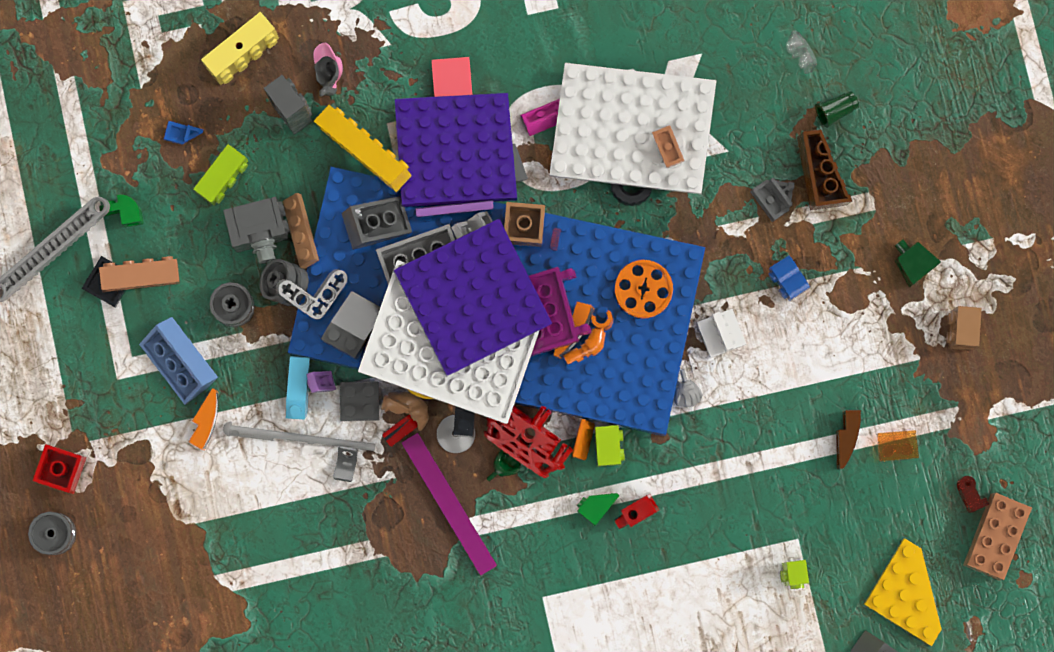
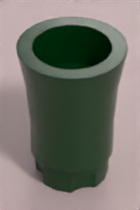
[815,91,859,128]

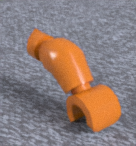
[563,310,613,365]

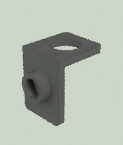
[333,446,358,482]

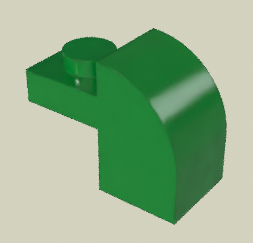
[99,195,144,228]

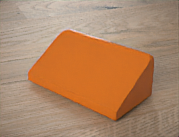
[572,419,595,460]

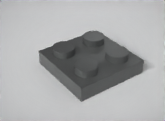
[340,382,379,422]

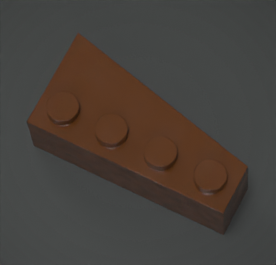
[797,129,853,211]

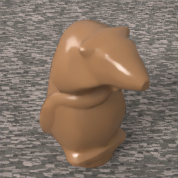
[381,391,429,431]

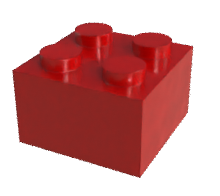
[33,444,87,494]

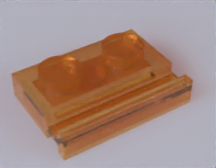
[877,430,919,462]

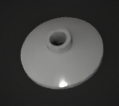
[437,415,475,453]

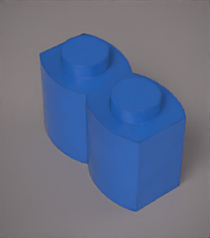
[768,255,810,301]

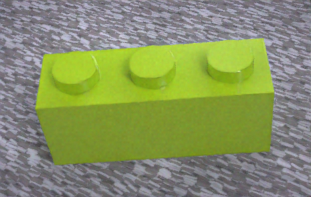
[193,144,248,206]

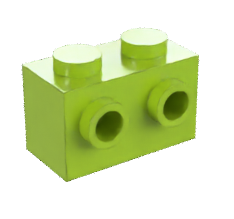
[595,425,625,467]
[780,560,809,589]

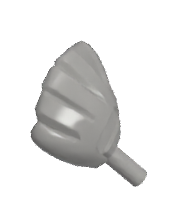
[674,369,703,408]

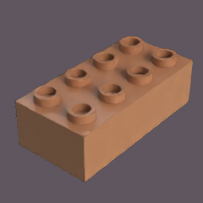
[963,493,1032,580]

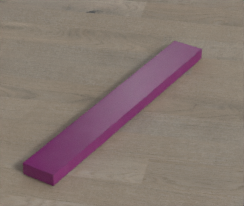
[402,433,497,576]

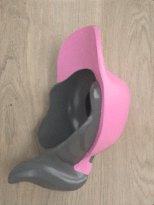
[314,43,343,97]

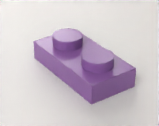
[306,371,336,393]

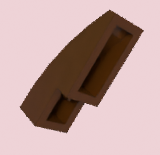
[836,410,861,470]

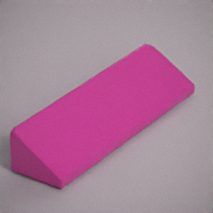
[521,99,560,136]

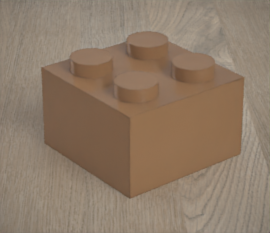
[504,202,545,247]
[946,306,982,350]

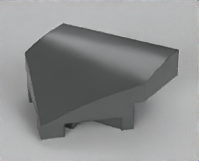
[750,178,795,222]

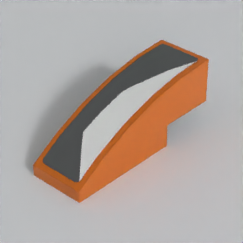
[554,302,595,359]
[188,388,219,451]

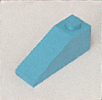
[286,356,310,420]

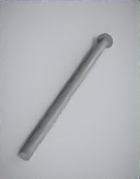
[223,421,375,451]

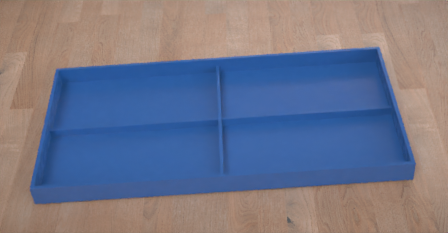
[288,167,705,436]

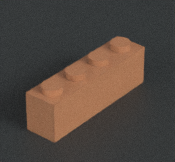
[99,256,180,292]

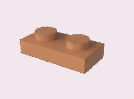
[652,125,685,169]

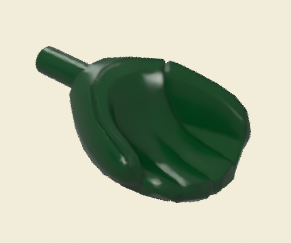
[486,450,521,482]

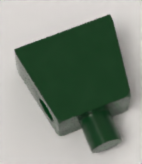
[895,239,941,287]

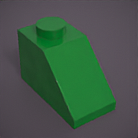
[577,493,620,526]

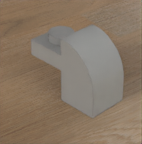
[451,211,493,239]

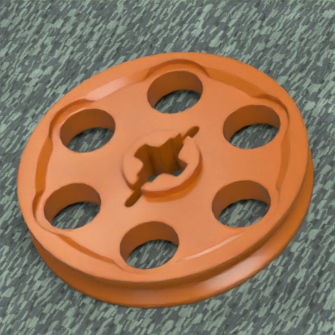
[615,260,673,318]

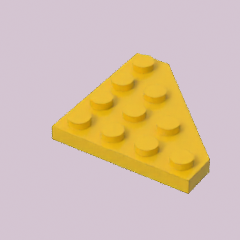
[864,538,942,646]

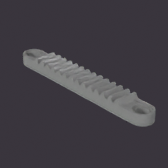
[0,196,110,302]

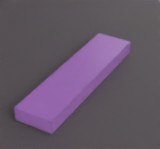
[416,200,494,217]

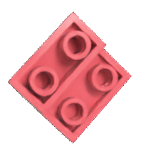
[432,57,472,97]

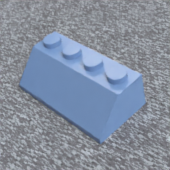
[139,317,218,405]

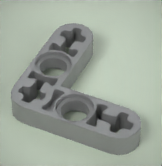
[276,269,348,319]

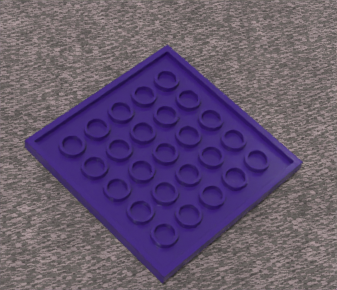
[395,93,517,207]
[394,219,552,376]

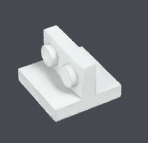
[696,309,746,359]

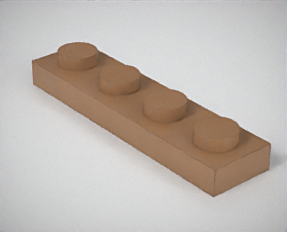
[282,193,319,269]

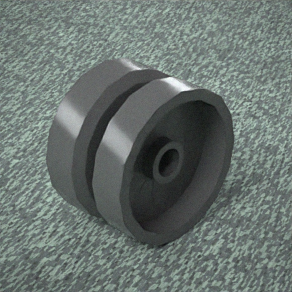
[260,259,309,306]
[209,282,255,328]
[28,512,77,555]

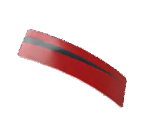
[382,414,418,446]

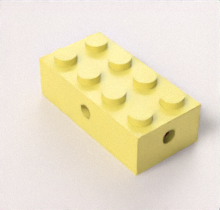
[201,12,279,85]

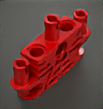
[484,406,573,478]

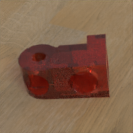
[956,476,989,513]

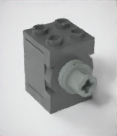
[223,197,291,264]

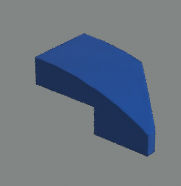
[163,121,203,145]

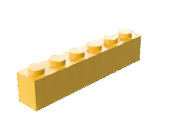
[314,105,412,192]

